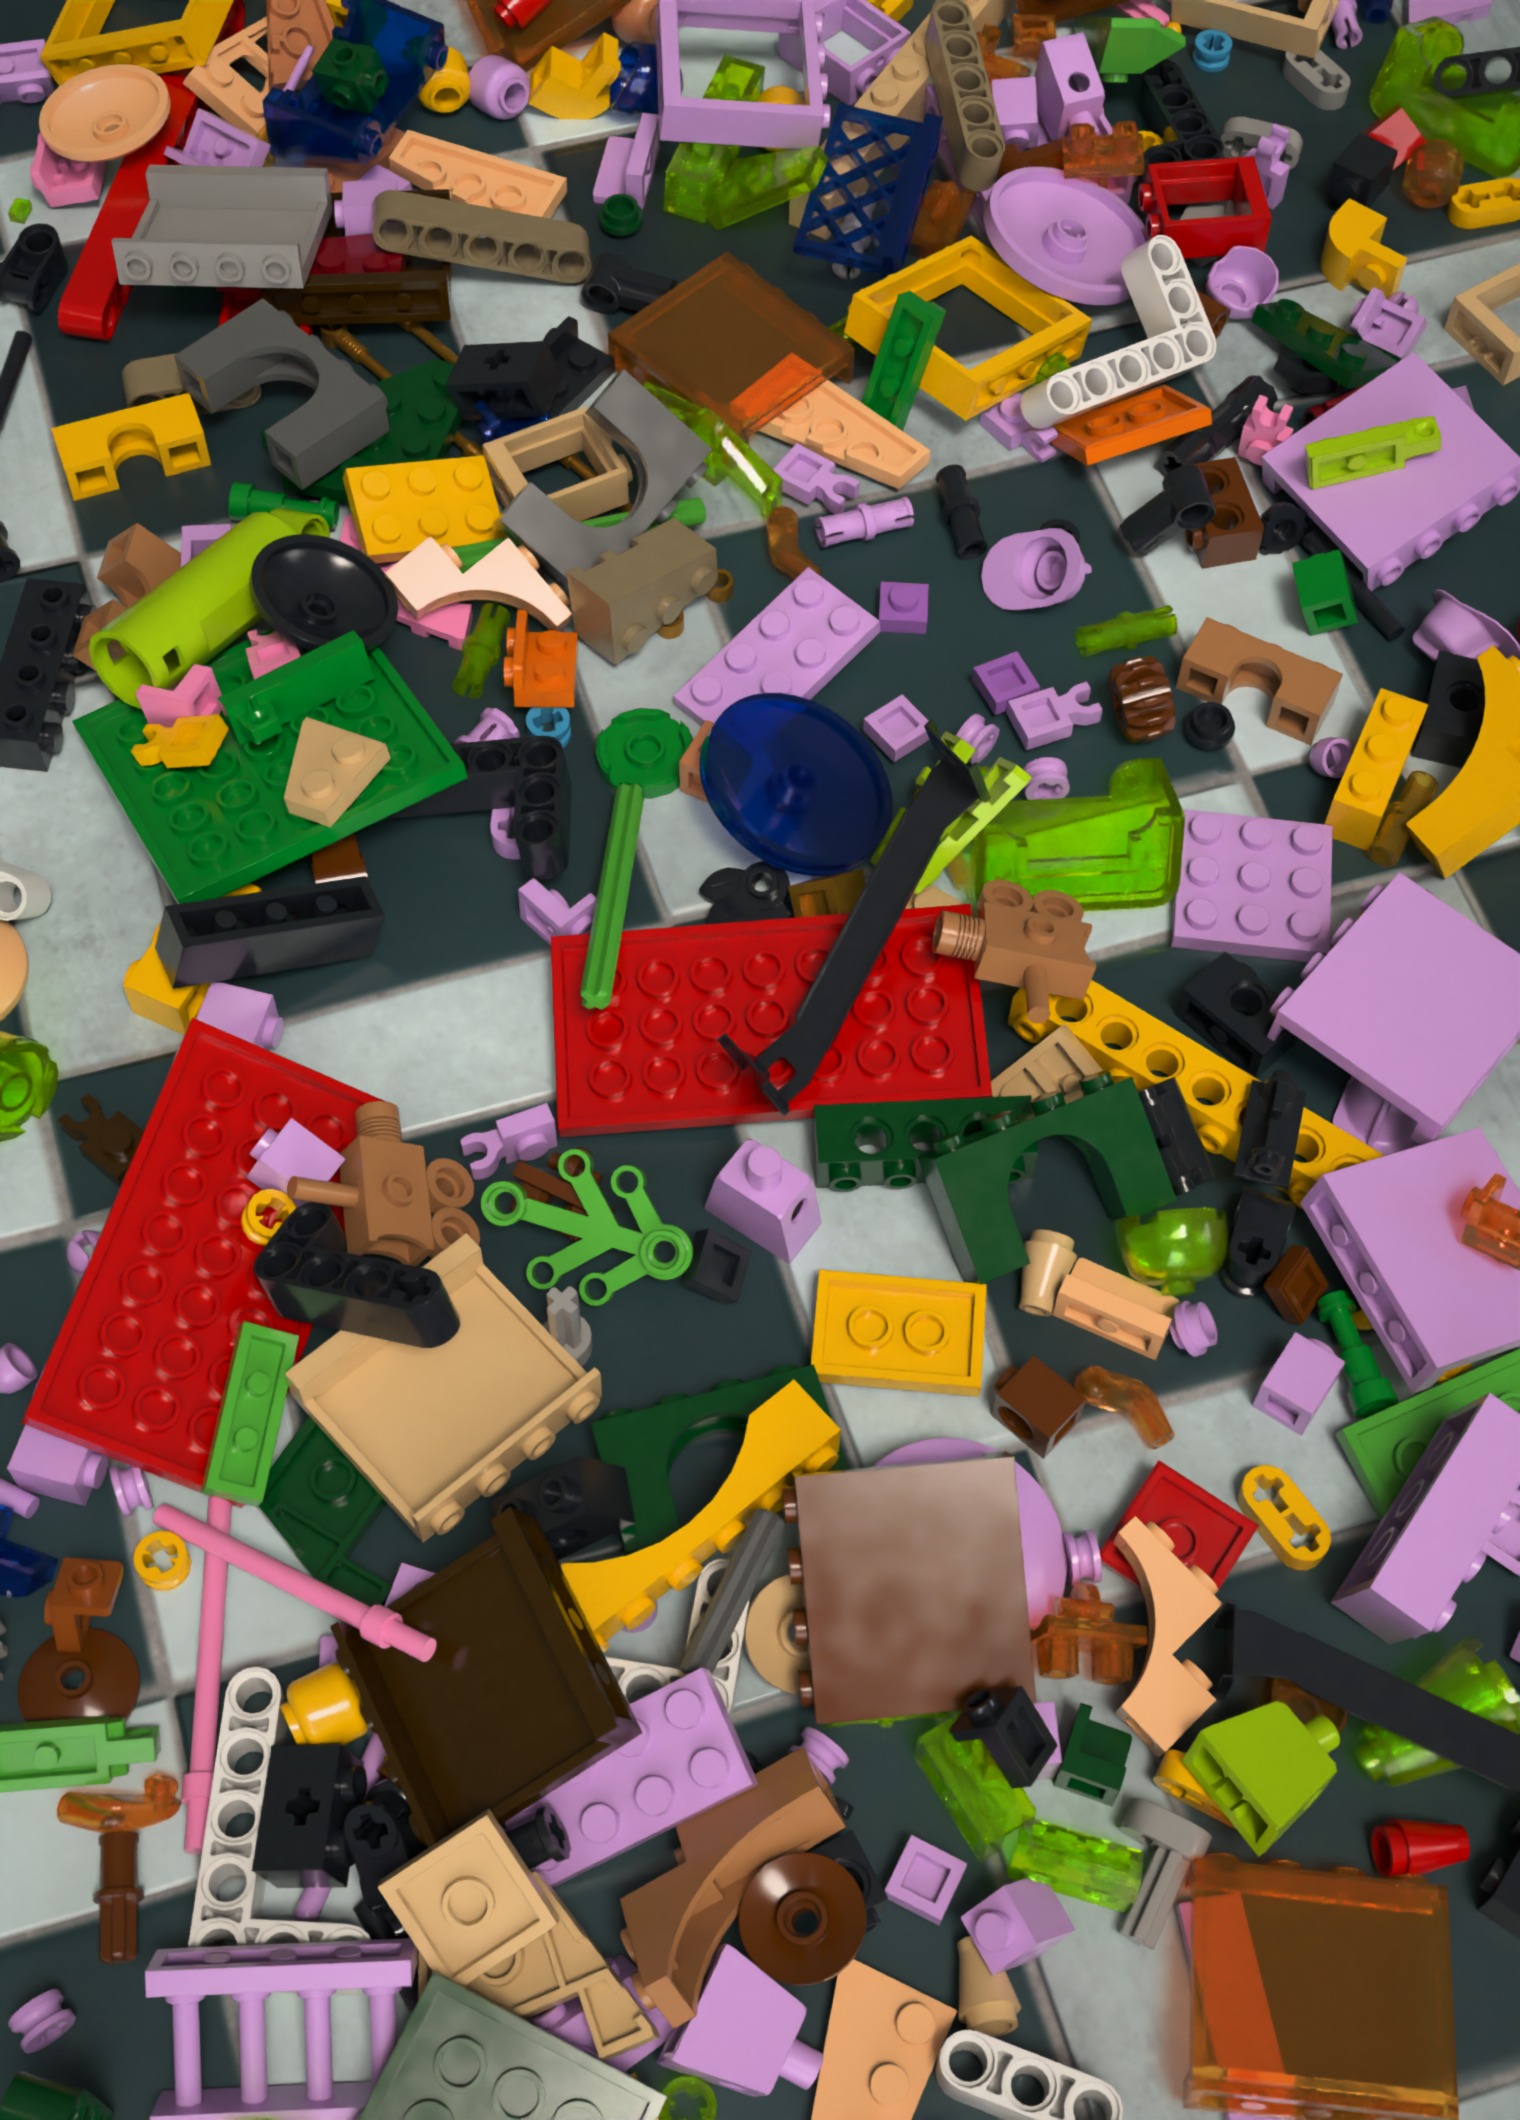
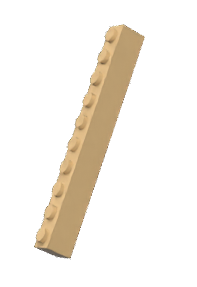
[789,0,1016,240]

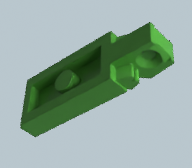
[0,1716,161,1793]

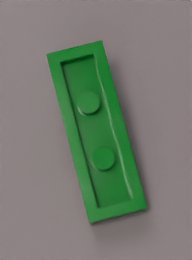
[861,291,946,431]
[218,630,375,746]

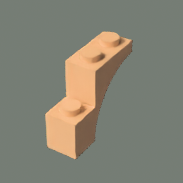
[385,536,572,631]
[1113,1516,1223,1758]

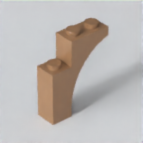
[620,1746,846,2029]

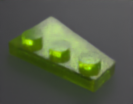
[706,145,829,230]

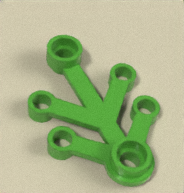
[481,1149,694,1306]

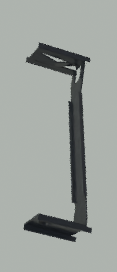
[717,719,991,1116]
[1213,1600,1520,1795]

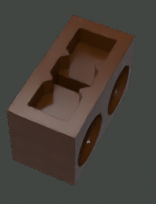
[1185,457,1264,569]

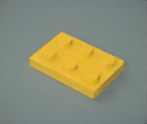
[343,455,506,563]
[811,1269,987,1397]

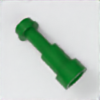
[228,481,339,530]
[1316,1290,1399,1419]

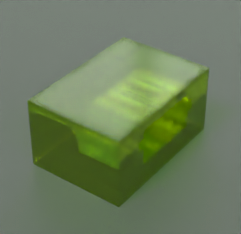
[8,198,33,224]

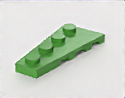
[1335,1348,1520,1521]

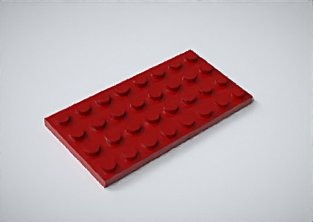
[551,904,992,1138]
[20,1018,384,1508]

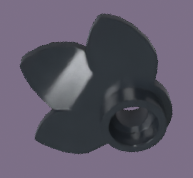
[699,861,790,924]

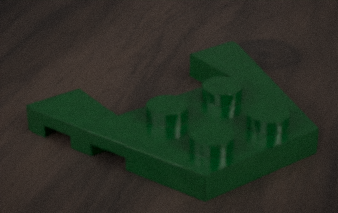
[255,1416,392,1626]

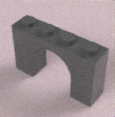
[174,298,390,490]
[493,369,713,590]

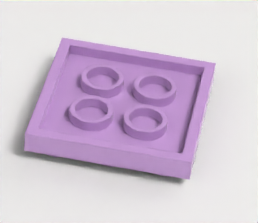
[1171,809,1333,962]

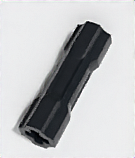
[1158,375,1278,476]

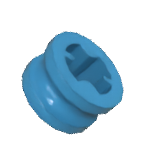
[1192,29,1233,72]
[526,707,571,748]

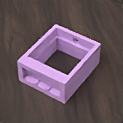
[778,0,911,106]

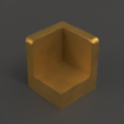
[788,868,866,918]

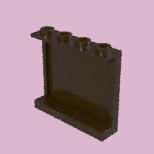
[262,189,452,325]
[330,1507,643,1848]

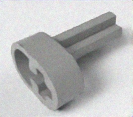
[542,1286,593,1367]
[1119,1798,1212,1950]

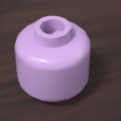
[469,55,530,120]

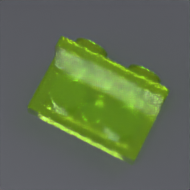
[914,1712,1036,1863]
[1007,1815,1143,1912]

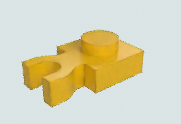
[131,714,229,768]

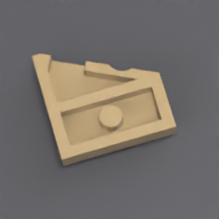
[284,717,391,828]

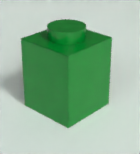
[1292,549,1358,636]

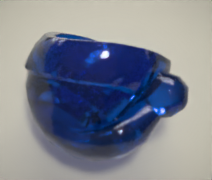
[608,40,684,117]

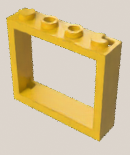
[39,0,234,87]
[844,235,1093,421]

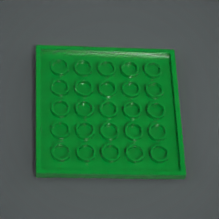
[72,629,468,904]

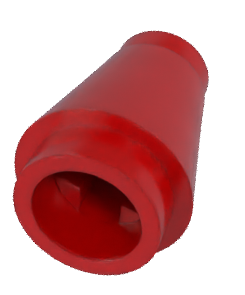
[1370,1818,1470,1882]

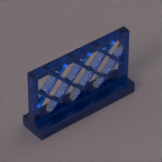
[793,103,943,281]

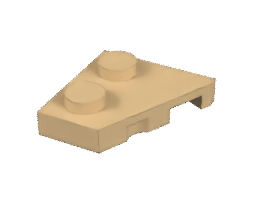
[991,1023,1103,1099]

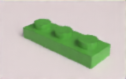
[200,1321,299,1507]

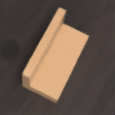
[1052,1258,1180,1361]

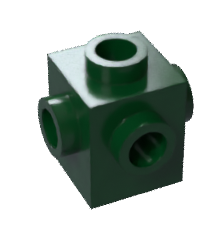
[311,38,390,114]

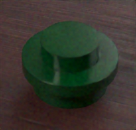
[599,194,643,236]

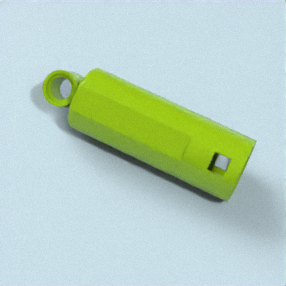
[89,508,330,709]

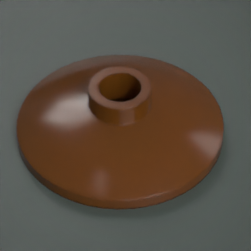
[18,1628,141,1723]
[739,1852,867,1986]

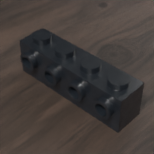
[0,578,97,772]
[155,876,385,989]

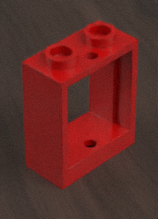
[1138,156,1272,259]

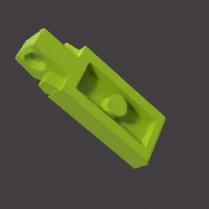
[1305,416,1441,490]

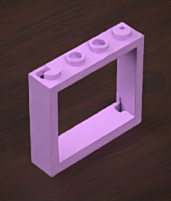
[655,0,830,150]

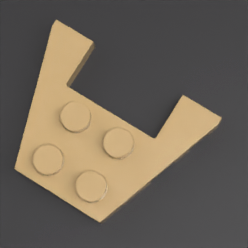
[418,1871,660,2061]

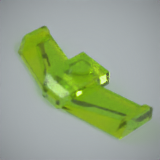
[642,382,783,522]

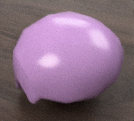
[1205,245,1279,320]

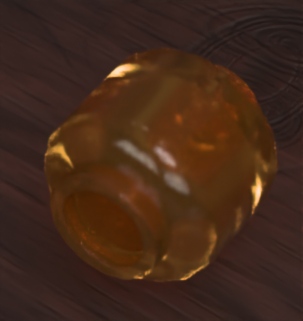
[1402,140,1464,208]

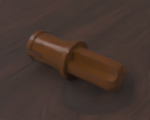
[93,1831,144,1965]

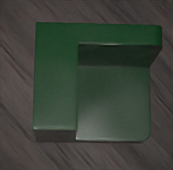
[1054,1702,1132,1807]

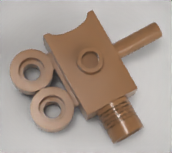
[932,879,1096,1023]
[287,1101,480,1267]

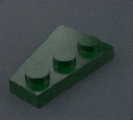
[1251,299,1402,389]

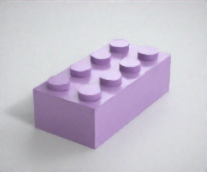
[1331,1393,1520,1645]

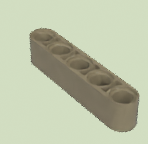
[925,0,1005,192]
[372,190,591,283]

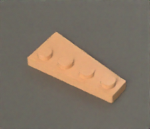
[730,355,931,489]

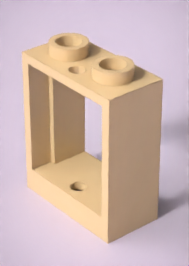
[1444,263,1520,386]
[483,406,633,522]

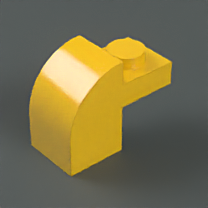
[528,32,621,119]
[1320,198,1407,299]

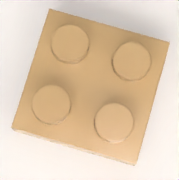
[378,1809,560,1986]

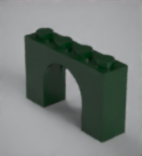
[918,1070,1177,1285]
[591,1364,848,1556]

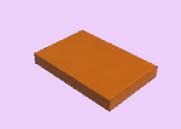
[1049,384,1212,466]

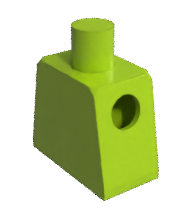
[1182,1701,1340,1856]

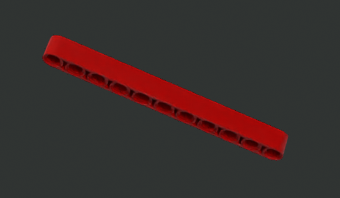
[58,0,245,341]

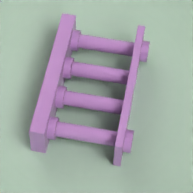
[145,1938,417,2120]

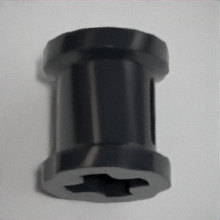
[502,1805,571,1870]

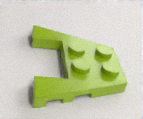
[869,731,1032,895]

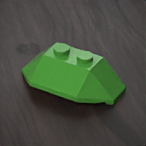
[1074,17,1186,82]

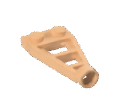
[183,16,281,137]

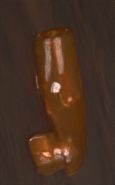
[767,506,822,580]
[1075,1366,1175,1449]
[57,1774,181,1833]

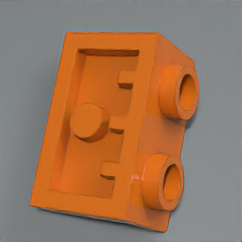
[504,610,578,708]

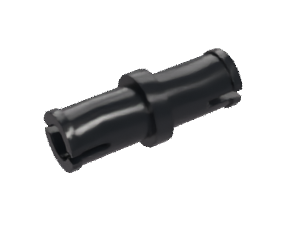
[935,464,988,559]

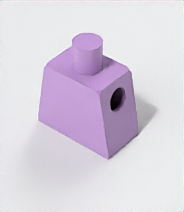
[1035,32,1105,150]
[705,1139,821,1265]
[656,1944,824,2097]

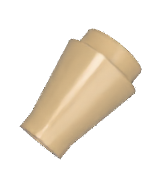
[1019,1230,1077,1317]
[957,1936,1021,2037]

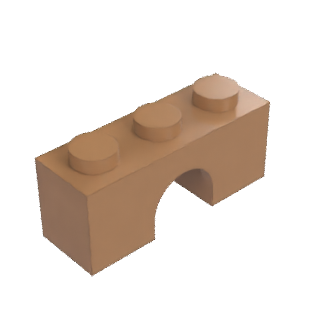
[72,523,181,671]
[1176,617,1343,746]

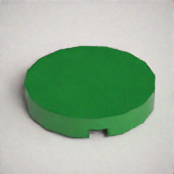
[596,708,693,799]

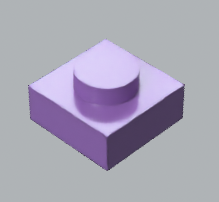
[878,581,929,634]
[972,651,1040,715]

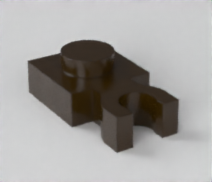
[57,1093,143,1188]

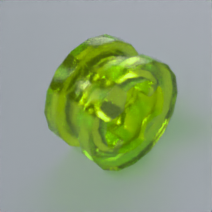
[659,2076,717,2120]

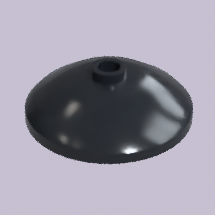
[249,534,398,652]

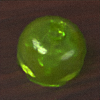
[1114,1208,1229,1297]

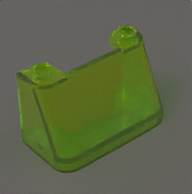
[1370,16,1520,177]
[967,757,1185,911]

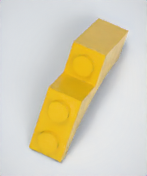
[1405,645,1520,879]

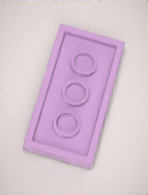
[673,567,881,759]
[505,1667,759,1888]

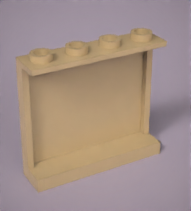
[285,1233,602,1543]

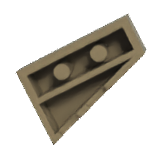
[566,518,718,665]

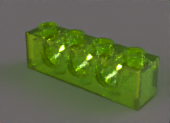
[664,54,765,223]

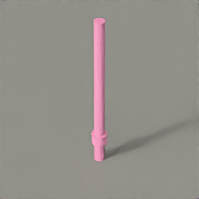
[181,1496,232,1854]
[153,1504,437,1662]

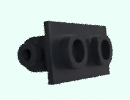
[1233,1070,1306,1189]
[1138,1077,1217,1196]

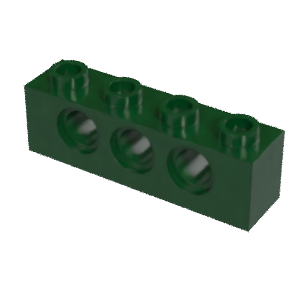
[812,1095,1038,1192]

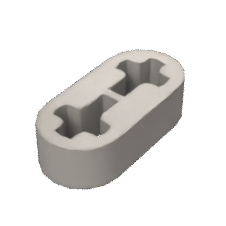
[1282,49,1351,110]
[1220,116,1303,170]

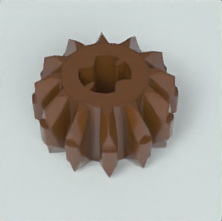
[1108,656,1176,743]

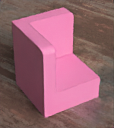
[135,664,222,727]

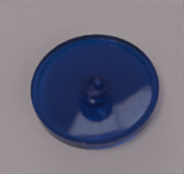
[699,693,893,876]

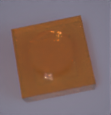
[1011,15,1057,58]

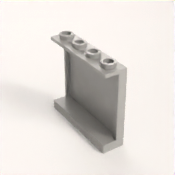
[112,165,333,289]

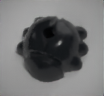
[1260,502,1307,555]

